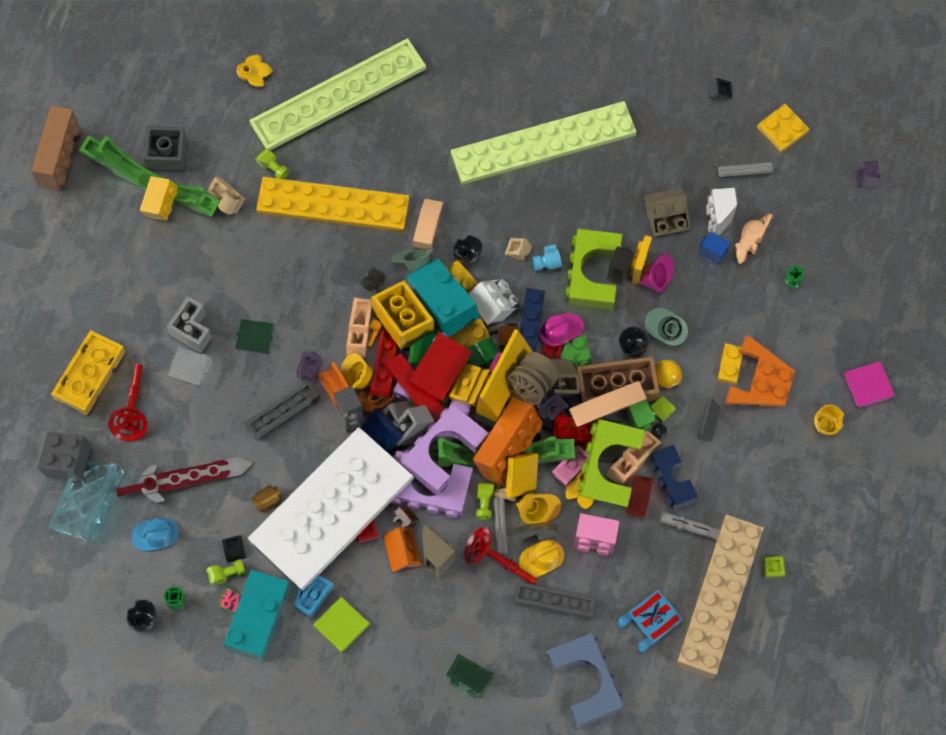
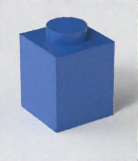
[699,232,731,264]

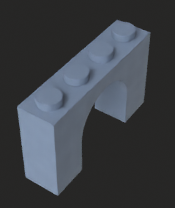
[546,633,625,729]

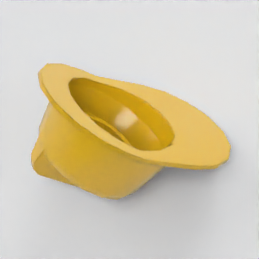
[340,353,374,390]
[516,493,561,524]
[519,539,564,577]

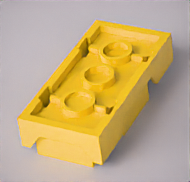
[51,330,126,416]

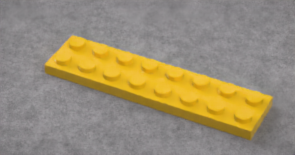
[256,177,409,232]

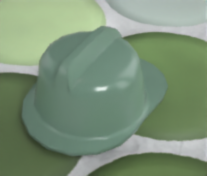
[391,248,434,273]
[645,308,688,346]

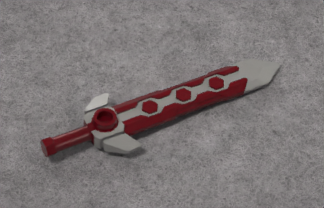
[116,457,252,503]

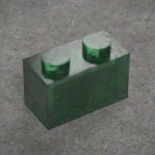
[446,654,494,698]

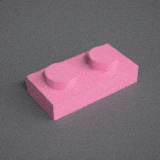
[552,445,588,487]

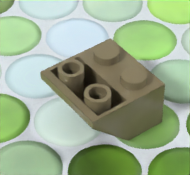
[645,188,690,237]
[545,359,581,398]
[423,525,455,579]

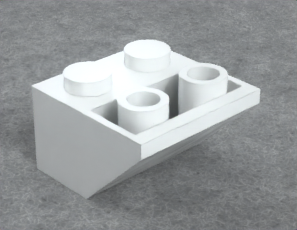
[706,188,737,235]
[469,279,523,325]

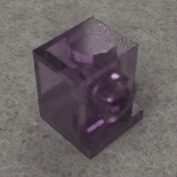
[855,161,880,188]
[296,351,323,384]
[536,388,569,421]

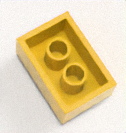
[371,281,434,350]

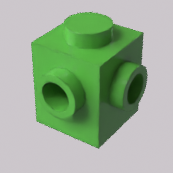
[625,400,656,431]

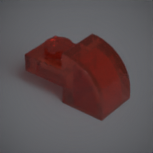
[626,474,653,518]

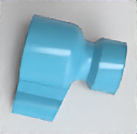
[532,244,562,271]

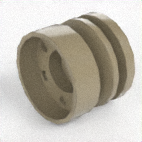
[507,352,559,405]

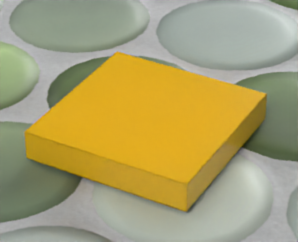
[506,452,538,498]

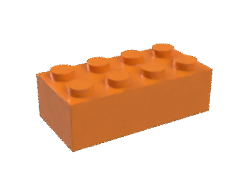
[473,396,543,486]

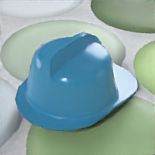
[132,518,179,551]

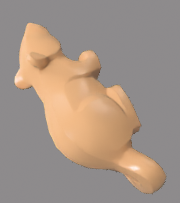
[734,213,773,264]

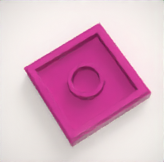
[844,361,895,409]

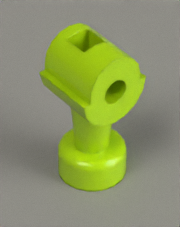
[255,149,290,180]
[476,482,494,520]
[206,559,246,586]

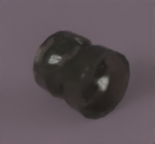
[360,267,386,293]

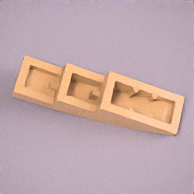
[569,381,647,427]

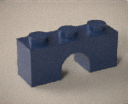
[650,445,698,511]

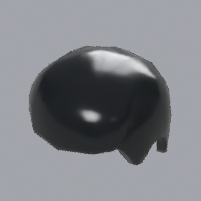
[452,235,482,264]
[618,327,649,358]
[126,600,157,632]

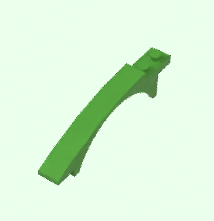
[79,135,220,217]
[429,437,575,468]

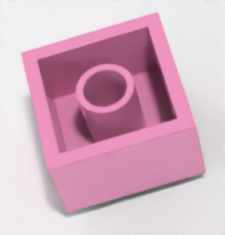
[574,513,619,556]

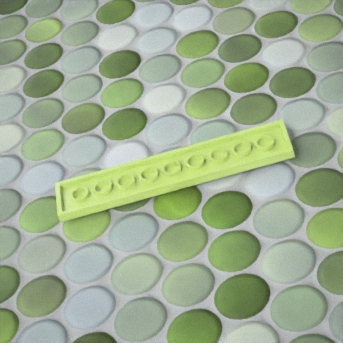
[249,38,426,150]
[451,101,636,185]

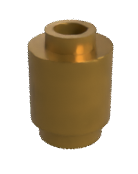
[252,484,282,511]

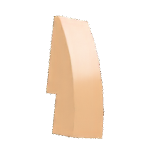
[413,199,443,249]
[346,298,372,357]
[606,430,662,486]

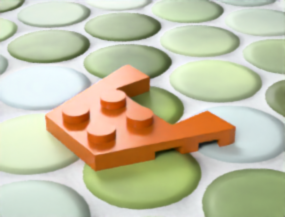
[725,335,795,407]

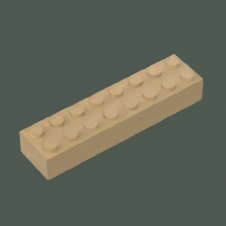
[675,515,764,680]

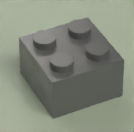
[144,126,187,171]
[38,432,92,480]

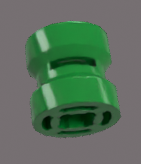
[164,586,186,611]

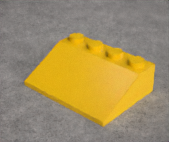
[476,329,533,423]

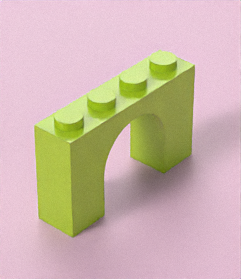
[565,229,622,310]
[577,419,645,507]

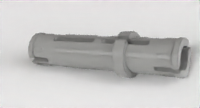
[660,511,720,540]

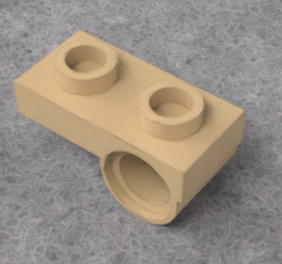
[207,176,245,214]

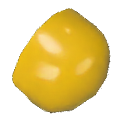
[655,360,683,389]
[814,404,844,436]

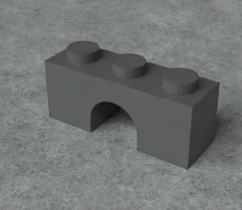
[334,386,364,433]

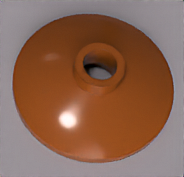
[358,386,394,413]

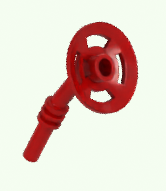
[108,364,148,441]
[464,527,538,585]

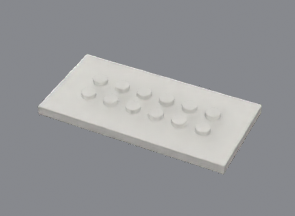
[248,427,414,591]

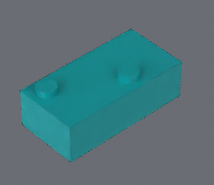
[406,258,480,337]
[224,570,291,662]

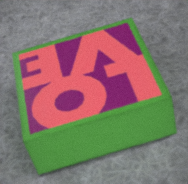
[217,588,242,615]

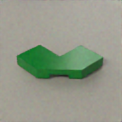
[409,332,438,366]

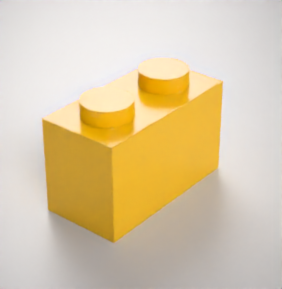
[139,176,178,221]

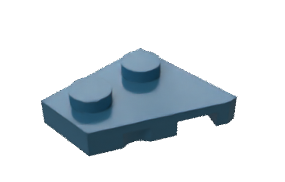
[294,575,335,618]

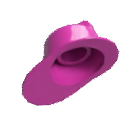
[640,254,674,293]
[540,313,584,346]

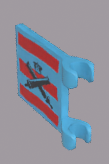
[617,590,684,653]

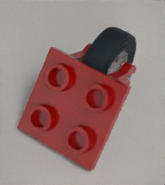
[539,398,595,447]

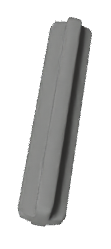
[718,162,773,177]
[494,497,508,554]

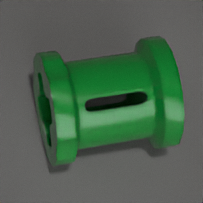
[785,266,804,289]

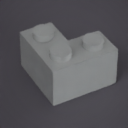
[167,296,212,353]
[380,401,434,446]

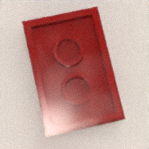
[409,332,472,402]

